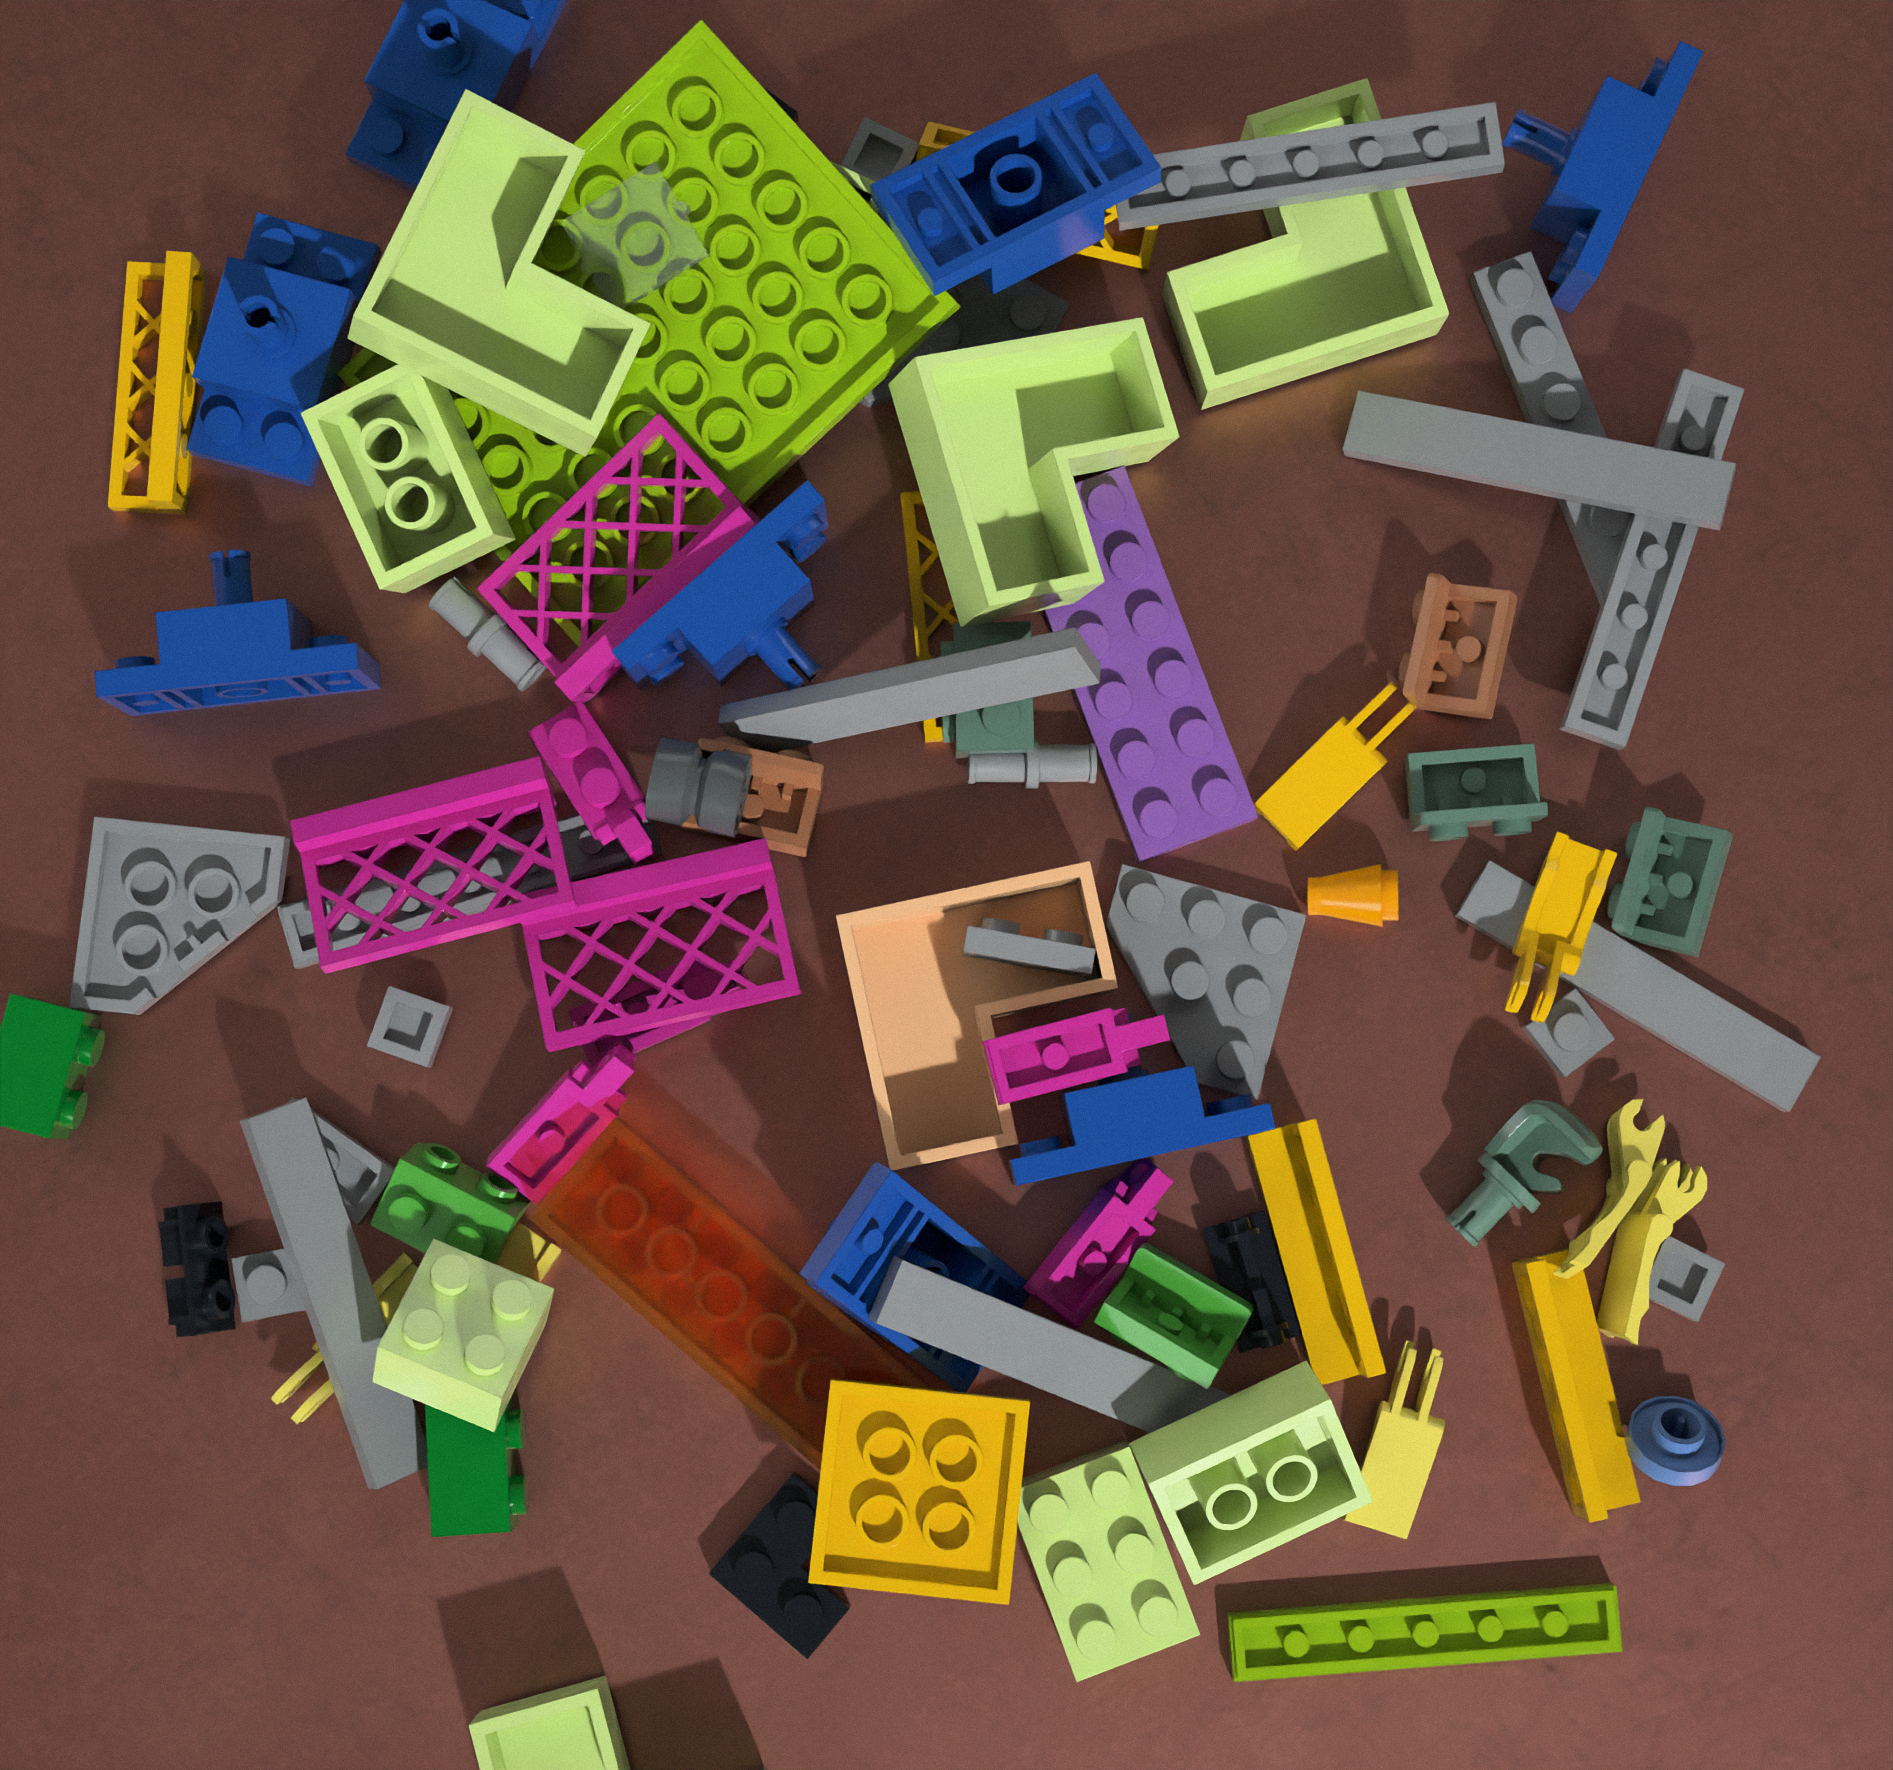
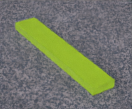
[1227,1583,1623,1682]

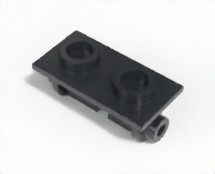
[157,1201,236,1337]
[1202,1210,1302,1353]

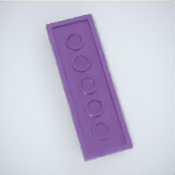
[1042,466,1258,863]

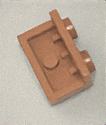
[1399,573,1518,719]
[681,736,824,857]

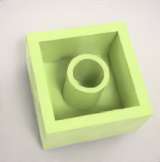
[372,1239,554,1432]

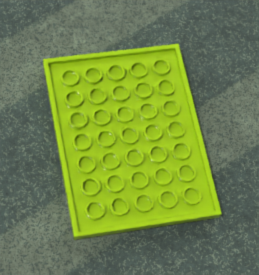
[337,19,961,647]

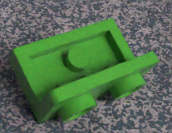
[369,1142,531,1264]
[1094,1243,1254,1389]

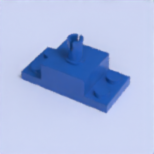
[345,0,567,192]
[1502,41,1704,313]
[870,73,1161,296]
[186,212,382,487]
[611,480,829,691]
[94,550,382,716]
[1007,1013,1276,1186]
[799,1161,1030,1393]

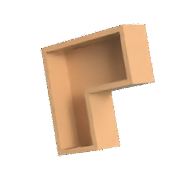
[836,861,1118,1171]

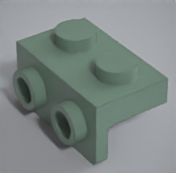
[941,621,1034,758]
[1404,743,1548,841]
[1607,806,1733,957]

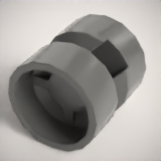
[645,736,753,838]

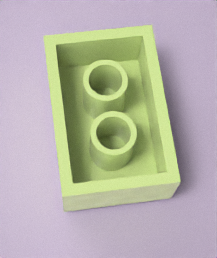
[301,364,516,593]
[1129,1360,1373,1585]
[1018,1439,1200,1682]

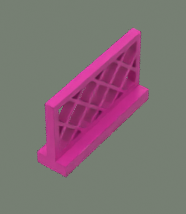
[477,413,761,702]
[290,756,577,974]
[521,838,801,1052]

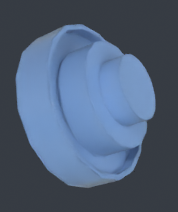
[1625,1396,1726,1486]

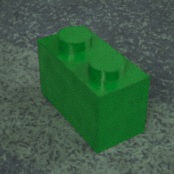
[0,993,105,1139]
[425,1395,529,1537]

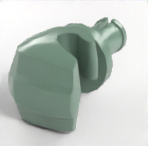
[1444,1100,1603,1247]

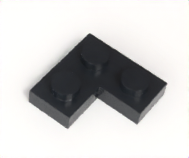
[709,1471,850,1659]

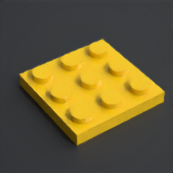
[808,1378,1030,1605]

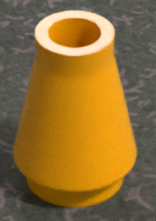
[1308,863,1399,927]

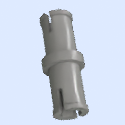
[428,576,547,692]
[967,738,1097,789]

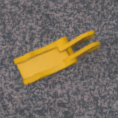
[1254,681,1417,851]
[1505,831,1618,1023]

